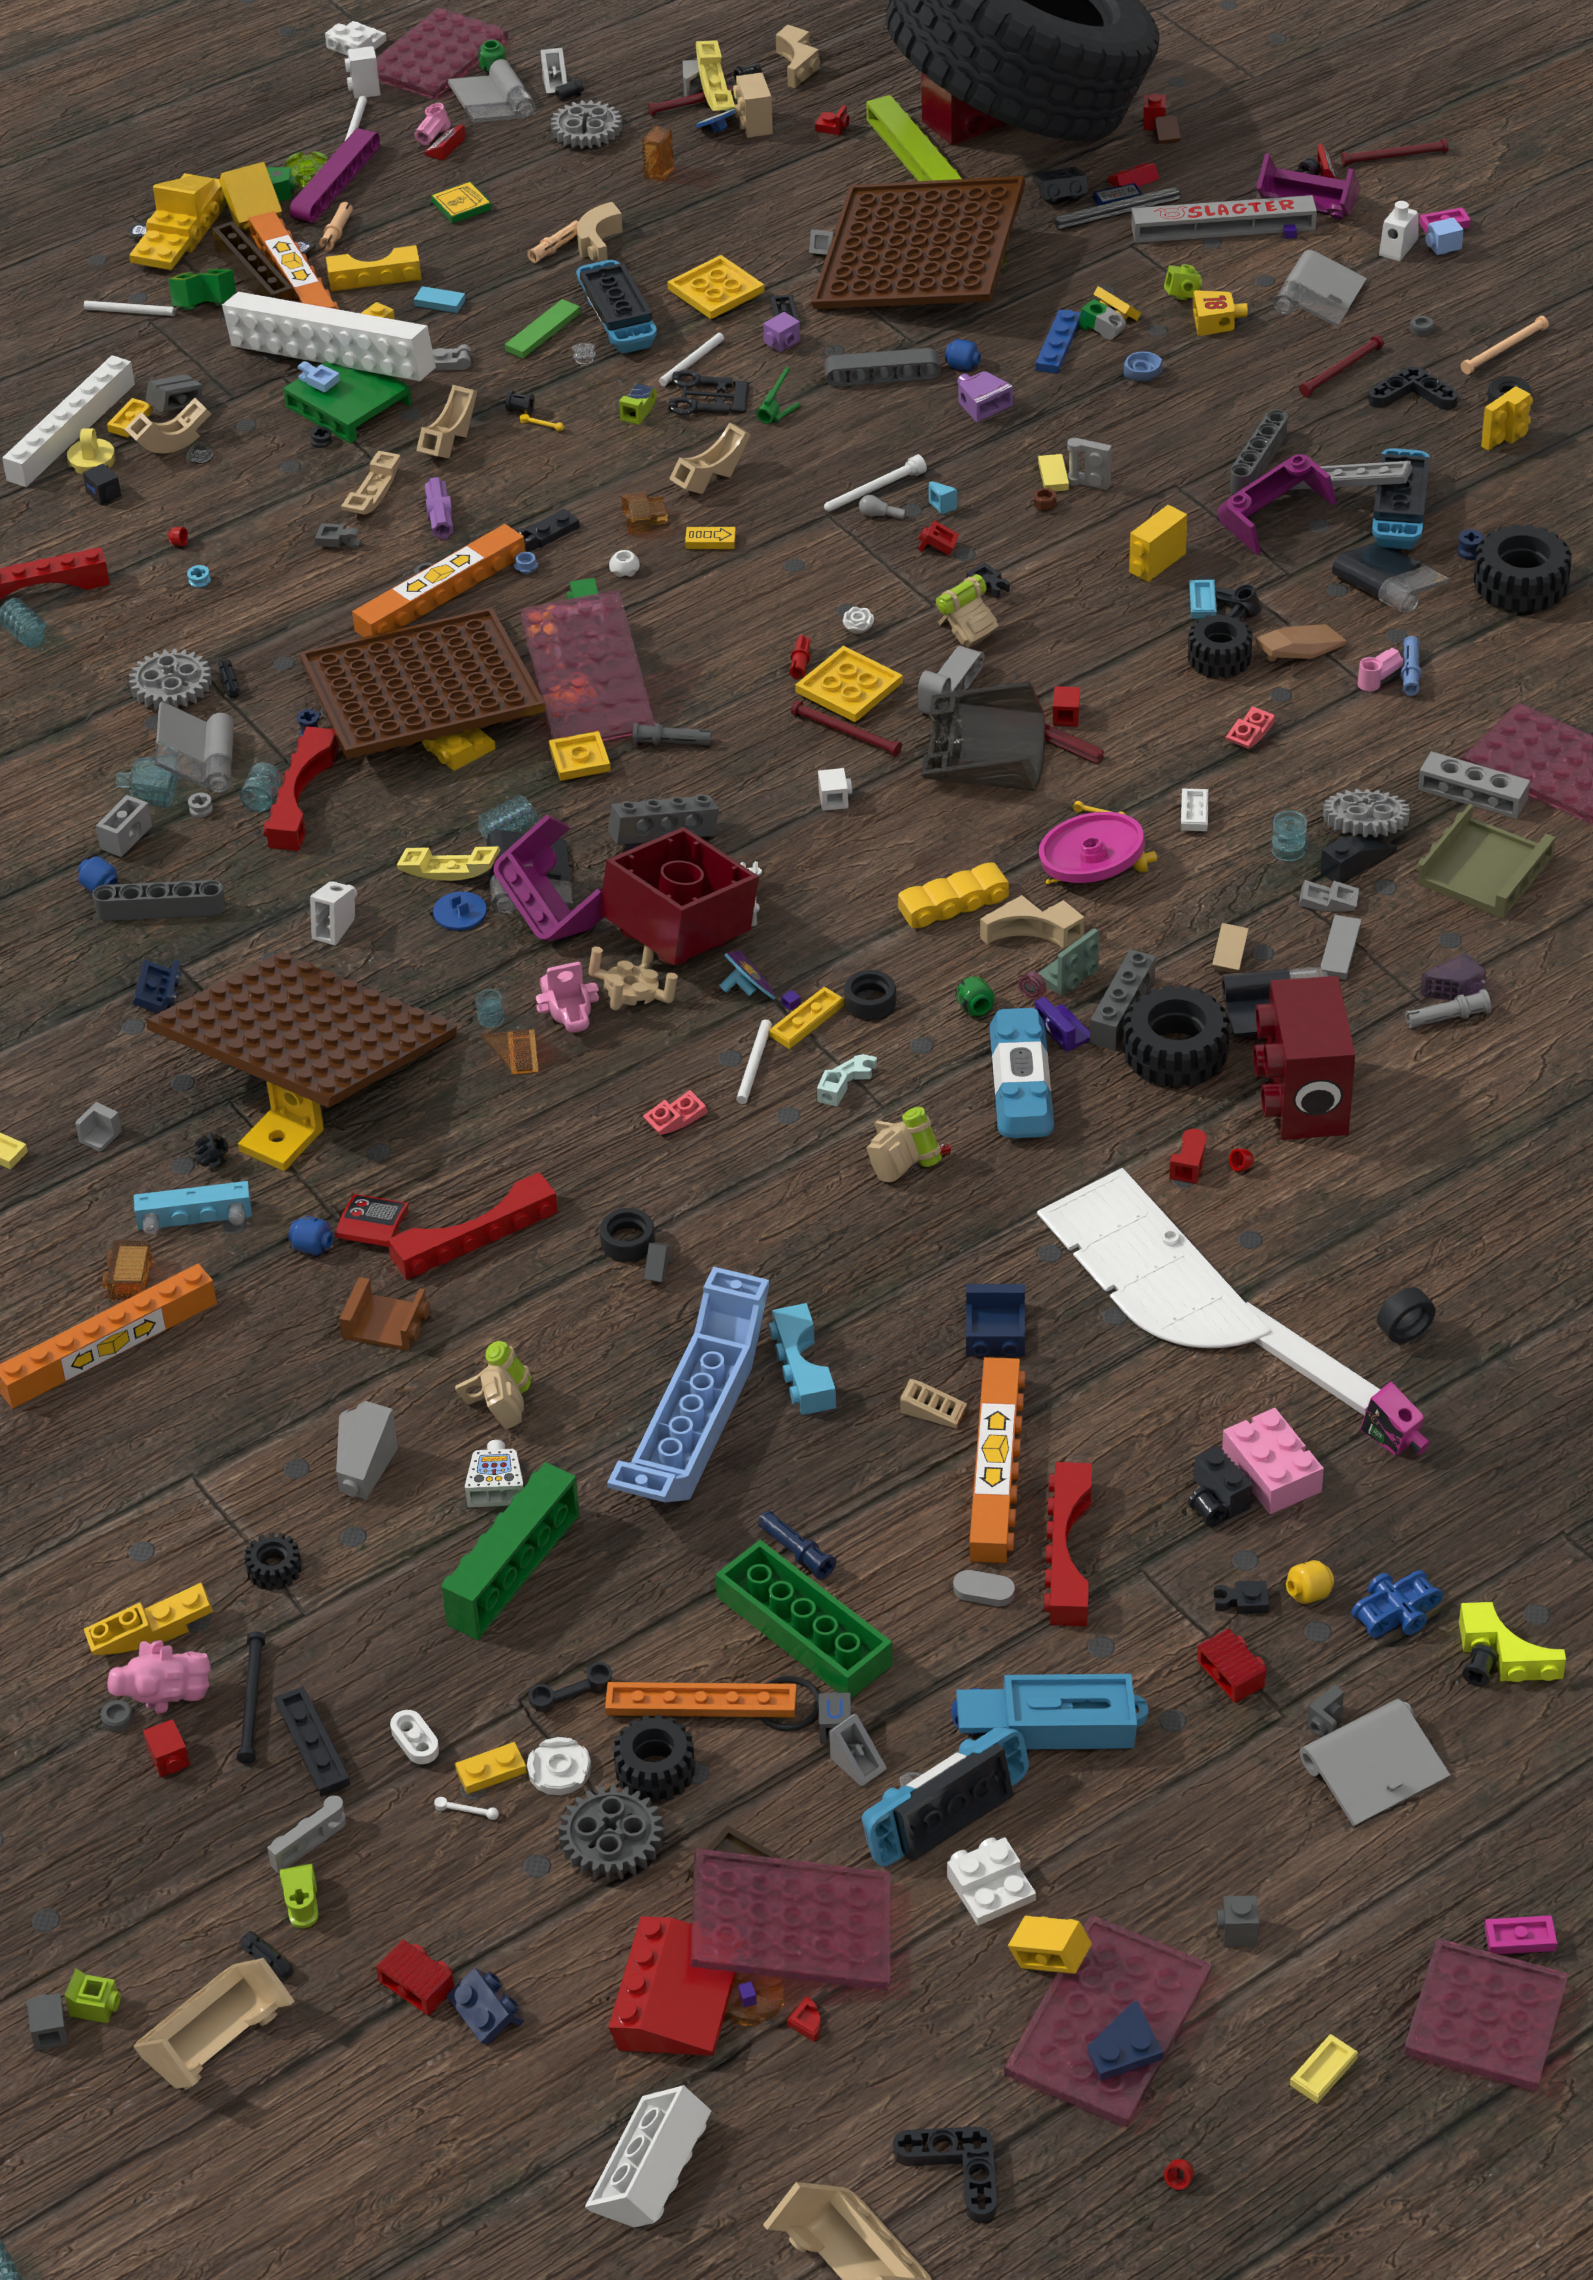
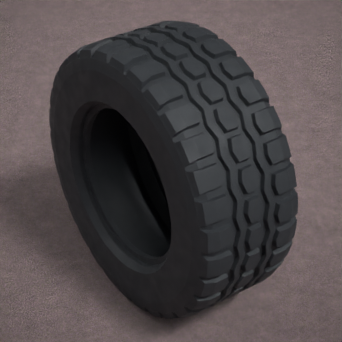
[886,0,1160,142]

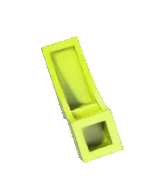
[1459,1602,1566,1682]

